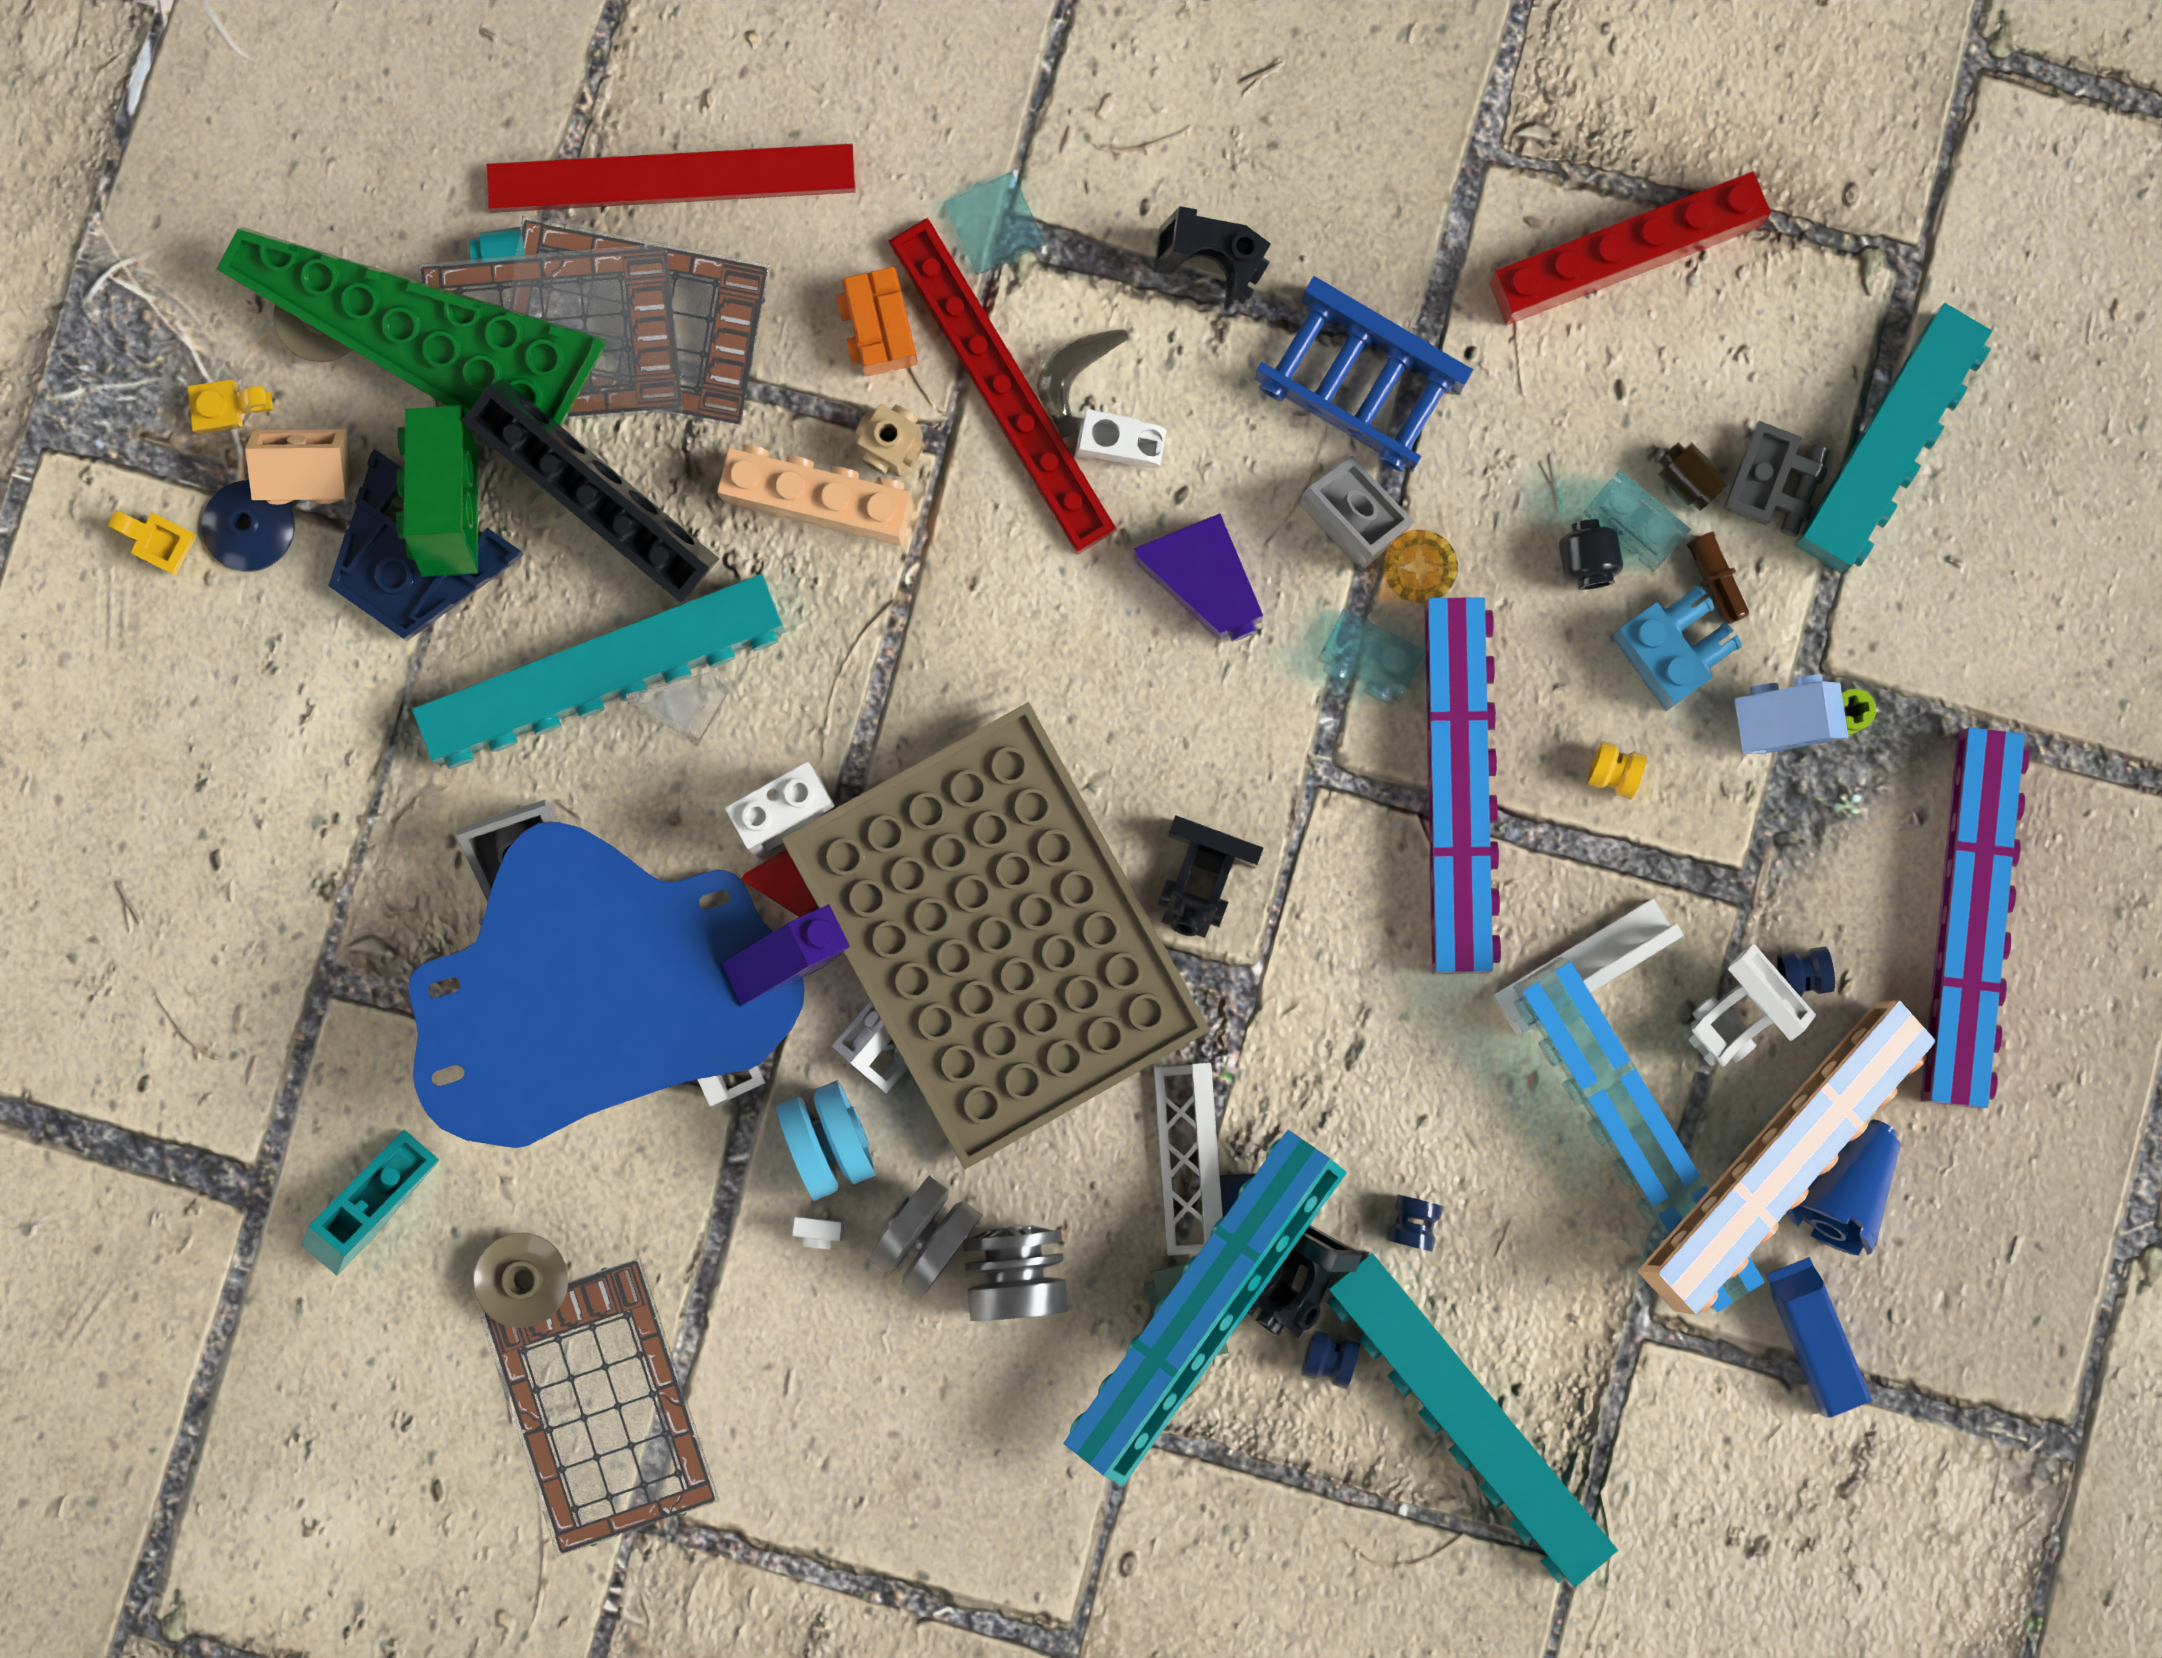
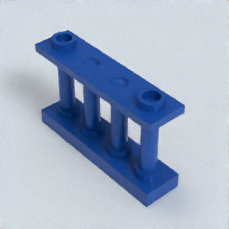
[1255,276,1474,473]

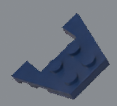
[328,448,524,641]

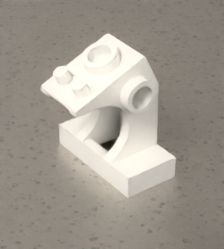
[1688,943,1816,1067]

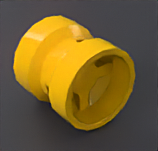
[1587,741,1647,800]

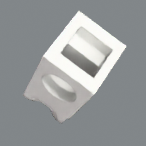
[1074,409,1167,468]

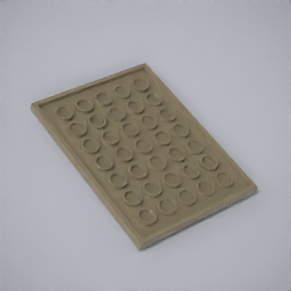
[781,702,1211,1170]

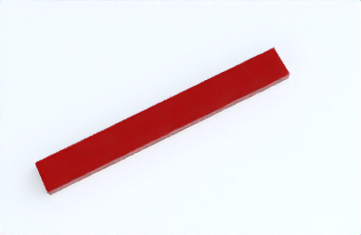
[486,143,856,213]
[888,217,1117,555]

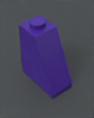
[1134,513,1264,642]
[721,904,850,1006]

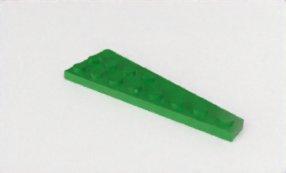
[217,227,608,427]

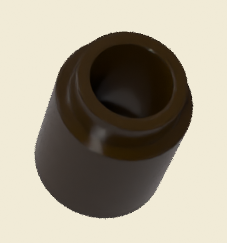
[1658,442,1727,511]

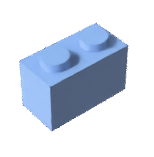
[1735,674,1848,754]

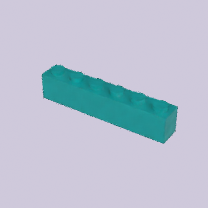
[1795,302,1992,573]

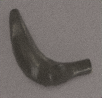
[1037,329,1128,439]

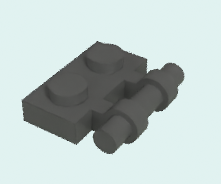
[1723,421,1830,537]

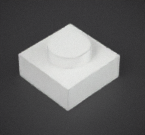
[792,1216,845,1249]

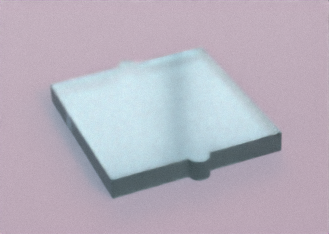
[943,171,1046,276]

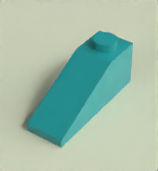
[301,1130,439,1276]

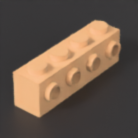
[717,445,913,546]

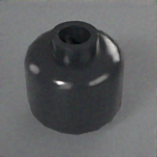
[1559,519,1623,590]

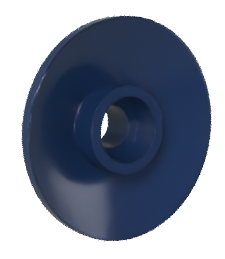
[202,480,295,572]

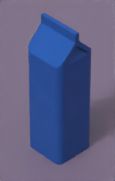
[1766,1257,1872,1418]

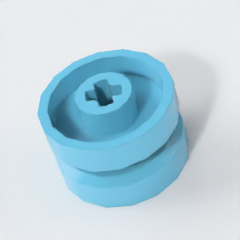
[775,1080,877,1201]

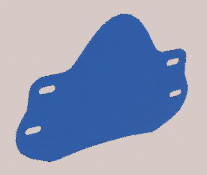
[408,822,805,1148]

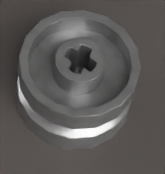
[868,1175,983,1299]

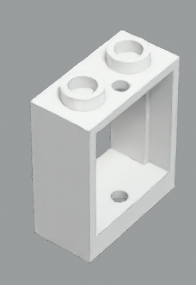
[725,761,837,859]

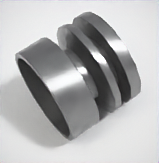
[963,1225,1068,1321]

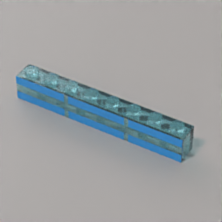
[1513,957,1765,1313]

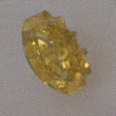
[1383,530,1458,605]

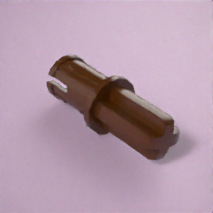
[1686,531,1749,624]

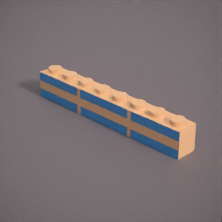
[1637,1001,1936,1314]

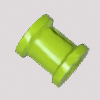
[1842,689,1877,735]

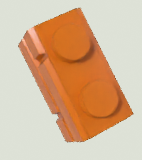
[836,267,918,376]

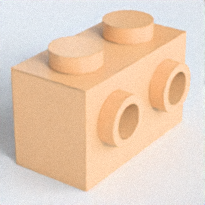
[245,429,352,505]

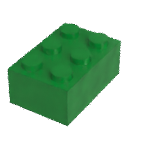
[396,405,478,577]

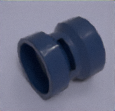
[1777,946,1835,997]
[1387,1194,1444,1252]
[1301,1330,1360,1389]

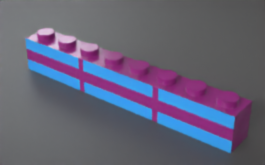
[1424,597,1501,974]
[1920,727,2030,1108]

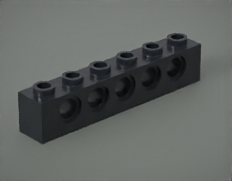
[462,379,720,603]

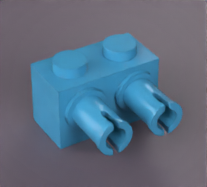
[1611,585,1742,711]

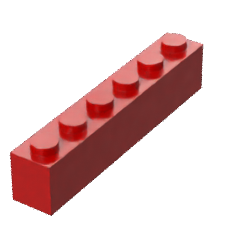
[1489,171,1771,326]

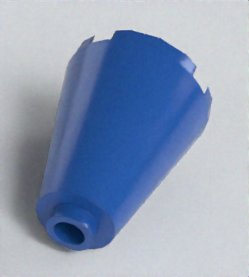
[1786,1119,1901,1256]

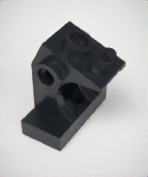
[1153,206,1271,310]
[1158,815,1264,938]
[1247,1225,1363,1338]

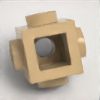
[855,403,925,477]

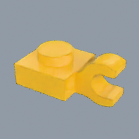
[187,379,273,435]
[107,510,197,576]

